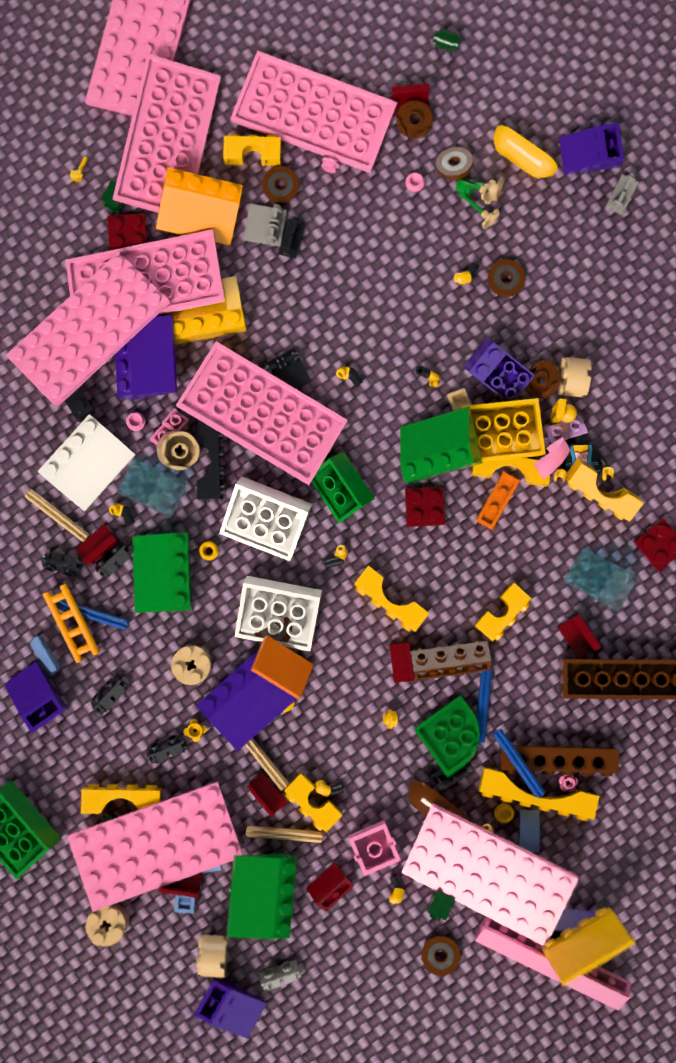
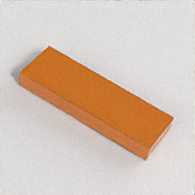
[475,471,520,530]

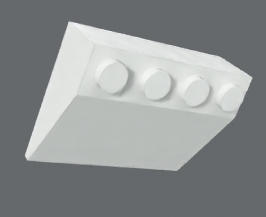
[38,414,135,511]
[219,476,312,561]
[235,576,322,651]

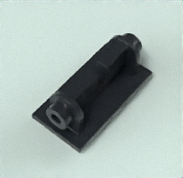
[278,217,306,259]
[95,541,133,579]
[41,551,83,577]
[91,675,128,714]
[147,733,188,764]
[431,762,473,791]

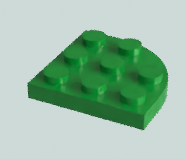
[414,695,480,777]

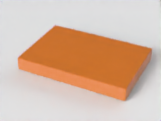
[251,636,313,699]

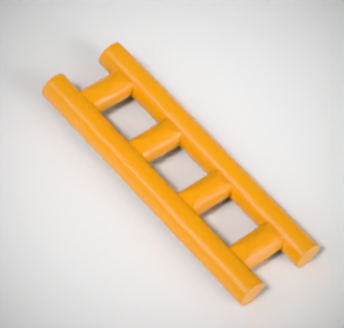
[42,583,100,663]

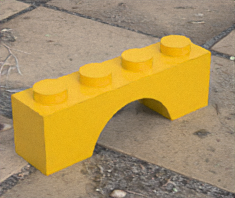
[471,457,550,487]
[566,458,644,522]
[354,566,429,632]
[81,784,162,814]

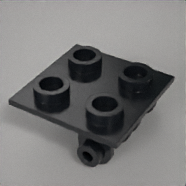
[261,348,312,389]

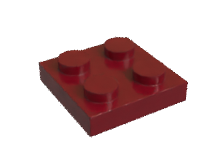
[107,213,148,251]
[405,487,445,527]
[633,518,676,572]

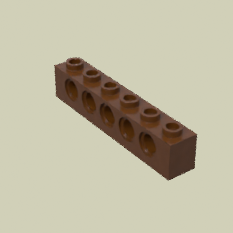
[499,745,619,776]

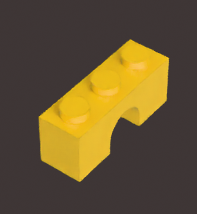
[223,134,281,166]
[473,583,531,641]
[284,772,343,832]

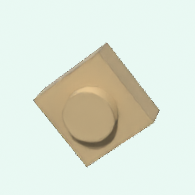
[447,388,471,411]

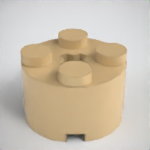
[558,357,591,397]
[157,431,200,470]
[171,645,213,685]
[86,903,129,946]
[196,935,228,978]

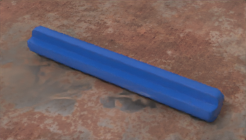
[56,600,129,630]
[476,668,492,743]
[493,729,545,798]

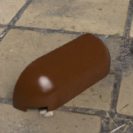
[408,780,473,823]

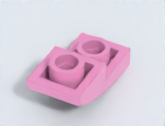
[150,408,189,445]
[534,437,570,479]

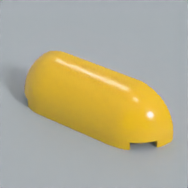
[493,125,558,178]

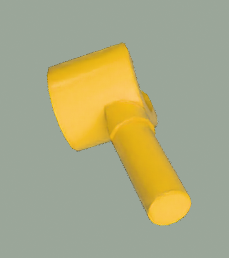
[70,157,88,182]

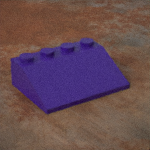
[115,315,178,400]
[197,653,296,751]

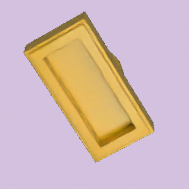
[550,398,577,424]

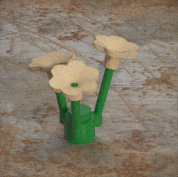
[455,177,504,230]

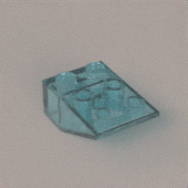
[117,459,187,518]
[564,549,637,612]

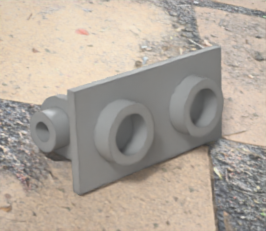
[606,173,639,215]
[259,960,302,991]

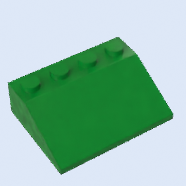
[400,407,483,483]
[132,533,193,613]
[0,780,62,880]
[227,853,297,939]

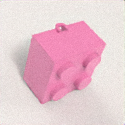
[349,820,401,876]

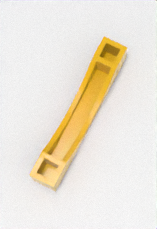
[478,766,600,821]

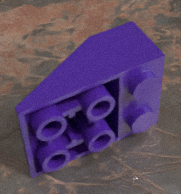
[559,123,624,175]
[463,337,535,402]
[4,661,69,733]
[194,977,267,1039]

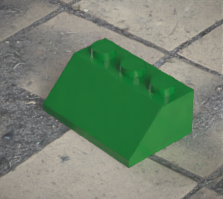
[311,452,375,524]

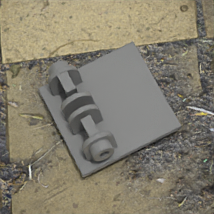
[243,204,287,247]

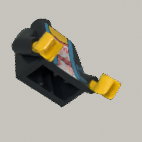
[553,434,614,482]

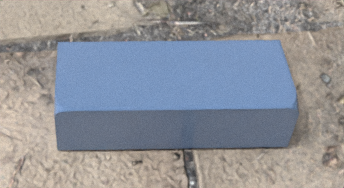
[30,636,61,676]

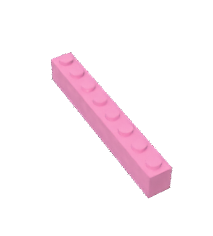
[475,916,631,1010]

